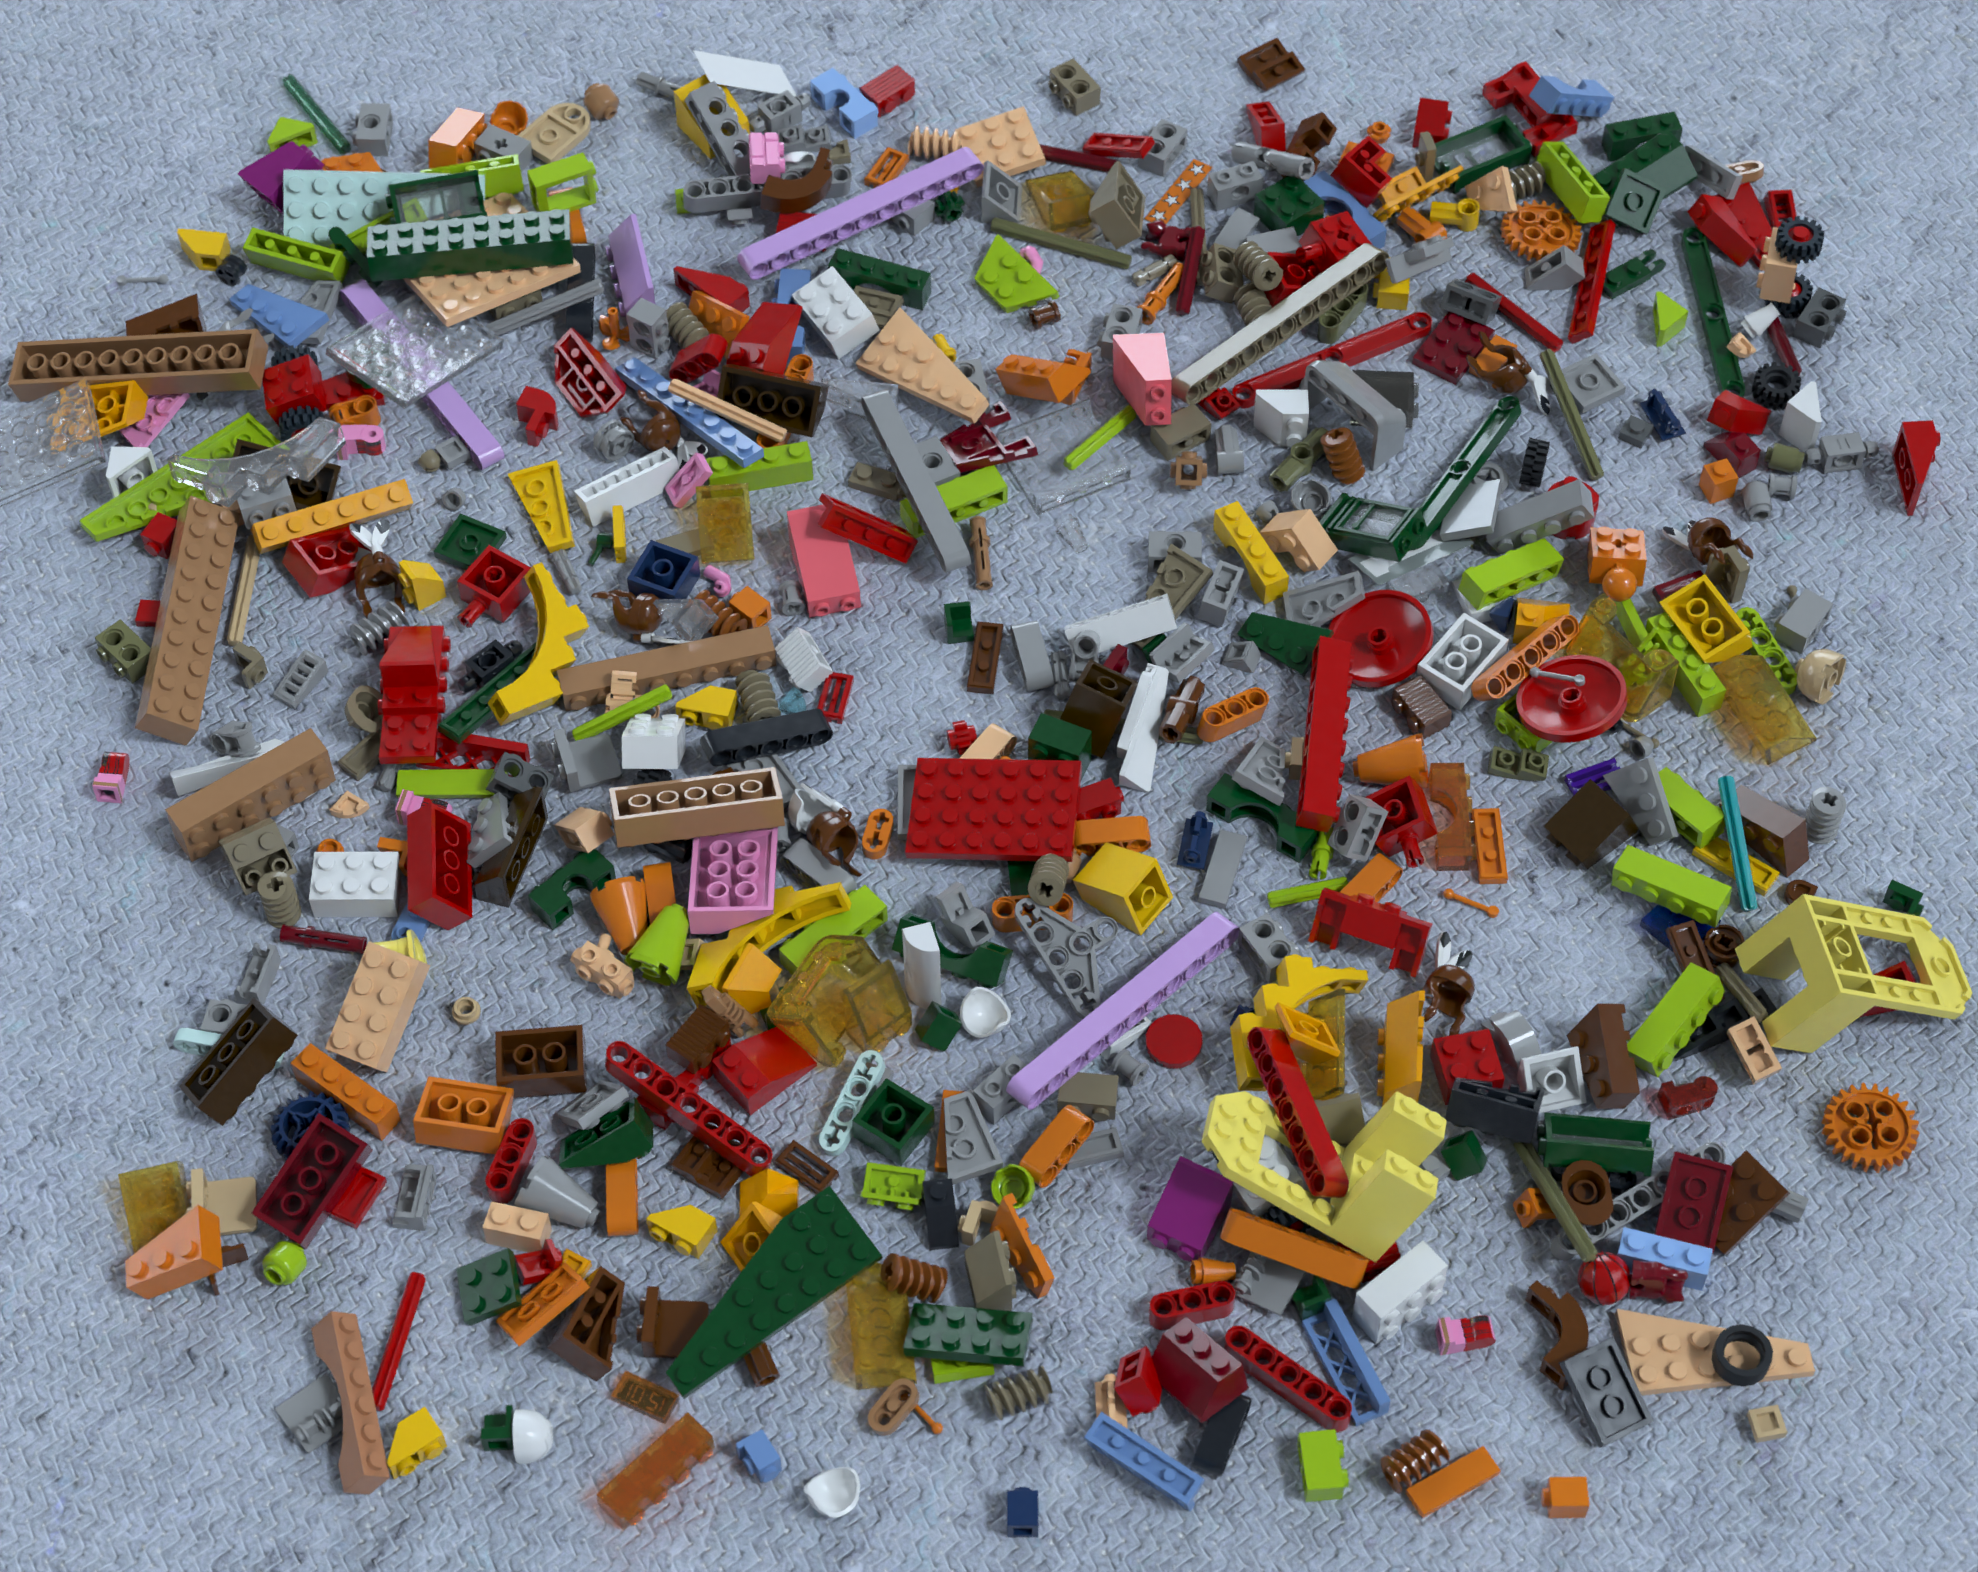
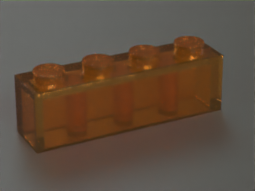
[596,1412,715,1531]

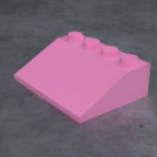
[688,827,778,934]

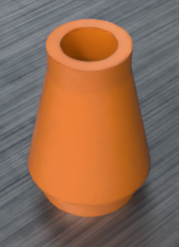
[1190,1257,1236,1285]

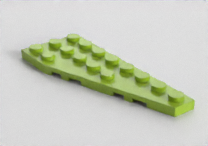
[79,412,292,542]

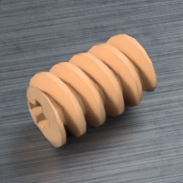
[908,125,961,160]

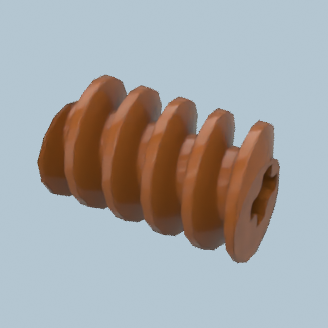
[1320,427,1365,485]
[688,590,748,637]
[880,1253,948,1304]
[1380,1429,1450,1494]

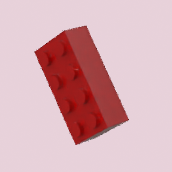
[407,802,472,931]

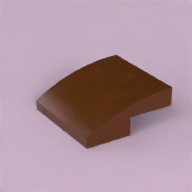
[1236,37,1306,91]
[671,1123,755,1200]

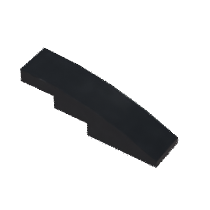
[1674,988,1777,1061]

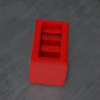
[1763,189,1797,230]

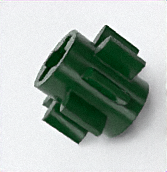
[934,191,965,222]

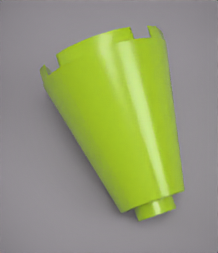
[624,904,689,986]

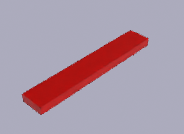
[1568,219,1616,344]

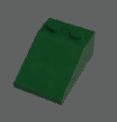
[559,1097,654,1169]

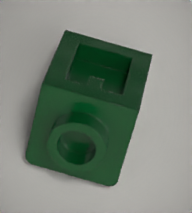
[1883,880,1924,916]

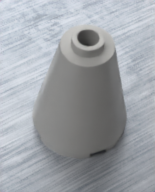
[514,1156,601,1229]

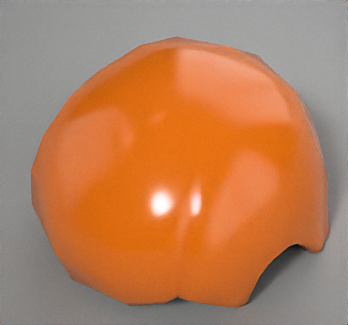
[490,100,528,135]

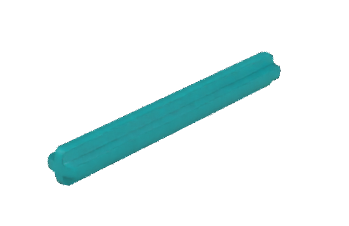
[1718,776,1758,912]

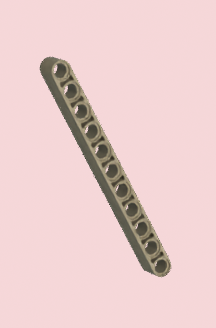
[1171,243,1389,405]

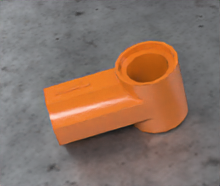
[1397,206,1447,243]

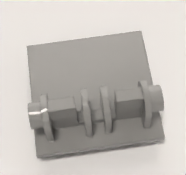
[1231,1251,1306,1316]
[275,1373,343,1454]

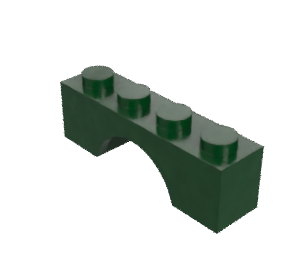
[828,248,931,311]
[1206,773,1318,863]
[891,913,1013,988]

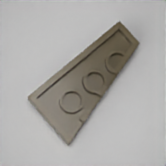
[1131,544,1213,651]

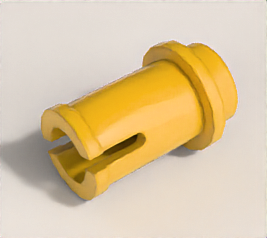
[931,334,957,362]

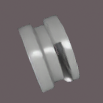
[593,420,634,461]

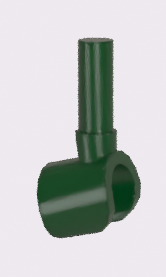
[588,533,614,566]

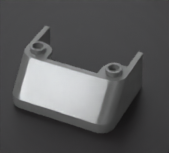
[1304,360,1406,471]

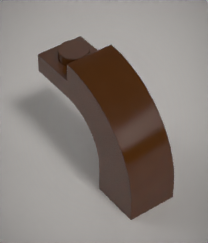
[760,147,833,213]
[1525,1280,1589,1391]

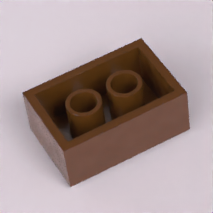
[495,1025,587,1098]

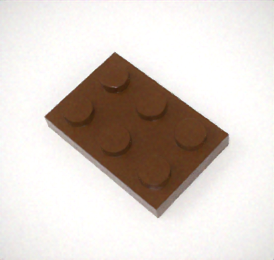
[1715,1150,1790,1256]

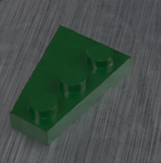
[1237,612,1334,677]

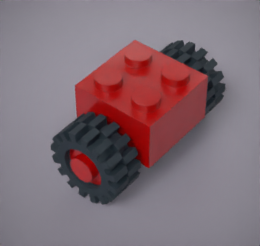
[262,345,328,451]

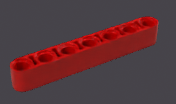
[1247,1027,1349,1198]
[605,1041,773,1176]

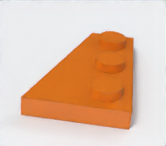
[688,291,750,359]
[989,1193,1055,1299]

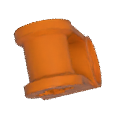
[328,395,381,434]

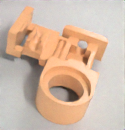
[605,670,660,718]

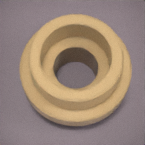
[452,997,481,1025]

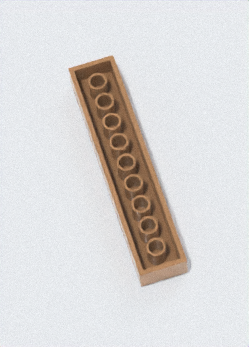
[8,329,269,402]
[135,495,240,746]

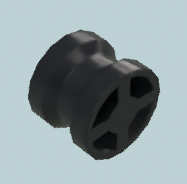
[215,254,248,286]

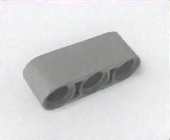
[1010,621,1054,691]
[779,838,857,895]

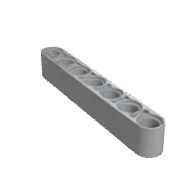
[683,164,852,213]
[1551,1142,1726,1261]

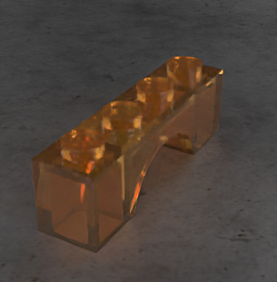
[1428,763,1477,871]

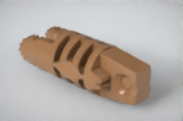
[701,985,759,1038]

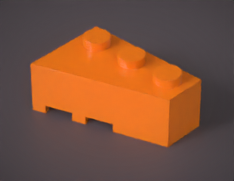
[428,107,487,169]
[125,1205,223,1299]

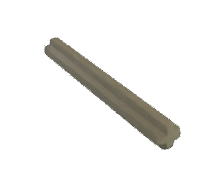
[1190,188,1206,287]

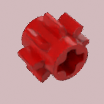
[946,720,977,755]

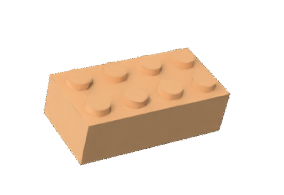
[325,941,431,1072]

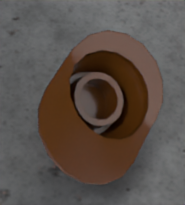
[1562,1160,1613,1226]

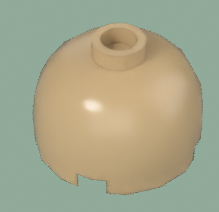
[1795,649,1846,705]

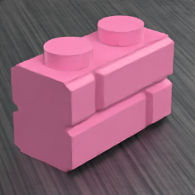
[749,132,785,184]

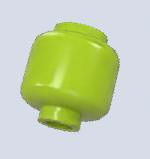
[262,1241,307,1285]

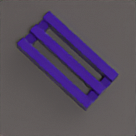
[1564,758,1620,796]

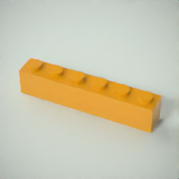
[251,479,413,554]

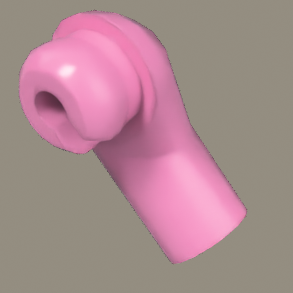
[1019,246,1043,274]
[703,565,732,597]

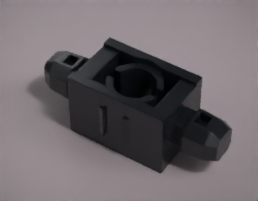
[457,639,523,693]

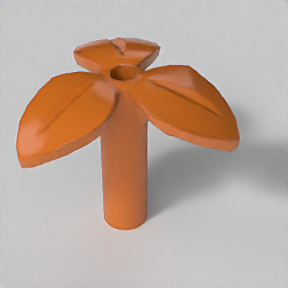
[599,307,630,350]

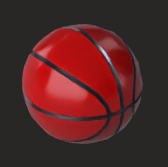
[1577,1252,1631,1305]

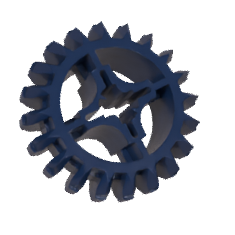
[270,1090,351,1161]

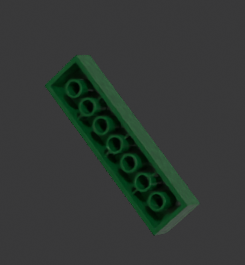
[367,209,574,282]

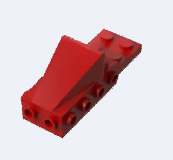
[378,625,451,764]

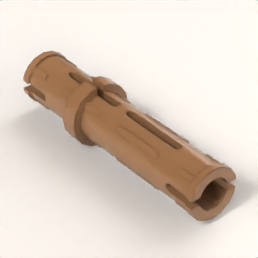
[969,516,993,590]

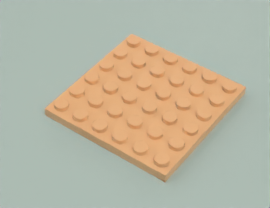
[404,193,581,327]

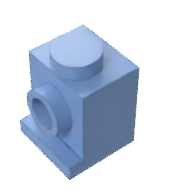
[735,1429,782,1483]

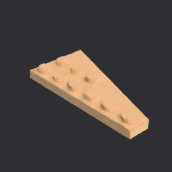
[855,307,989,424]
[1615,1309,1815,1396]

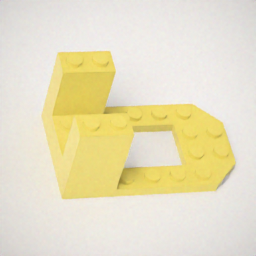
[1735,894,1972,1053]
[1202,1091,1447,1262]

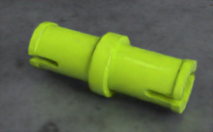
[1309,827,1334,880]

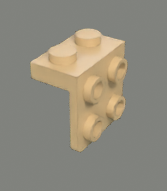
[186,1168,258,1236]

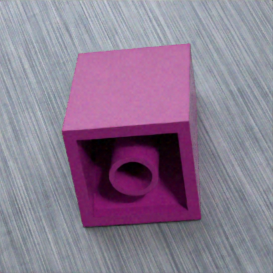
[237,141,325,215]
[1147,1156,1234,1262]

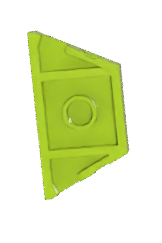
[974,234,1060,313]

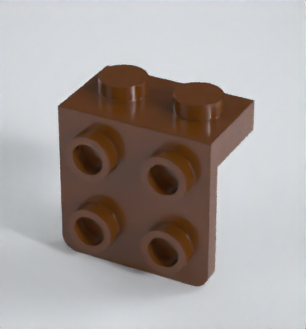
[636,1286,709,1358]

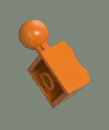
[1587,526,1647,602]

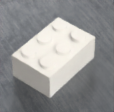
[792,266,880,359]
[1416,613,1509,710]
[622,714,686,769]
[309,852,403,917]
[1352,1241,1448,1344]

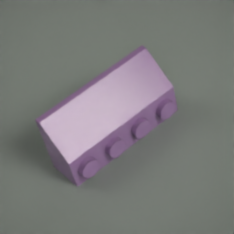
[605,214,655,325]

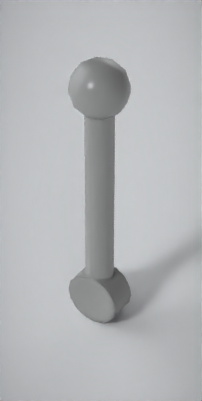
[116,274,169,286]
[1530,667,1585,686]

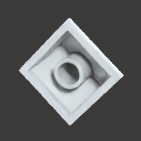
[1779,382,1822,453]
[106,447,157,498]
[1517,1046,1587,1113]

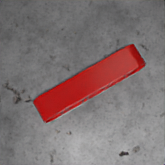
[1224,1325,1352,1433]

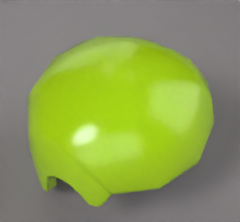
[991,1164,1035,1210]

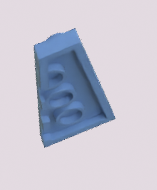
[229,284,329,349]

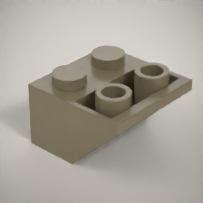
[218,817,297,896]
[1314,1093,1365,1148]
[964,1230,1017,1311]

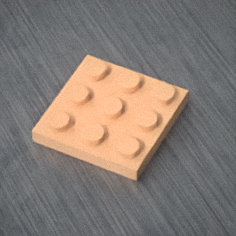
[955,106,1046,188]

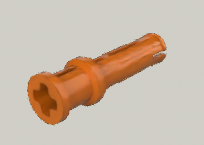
[1136,262,1184,325]

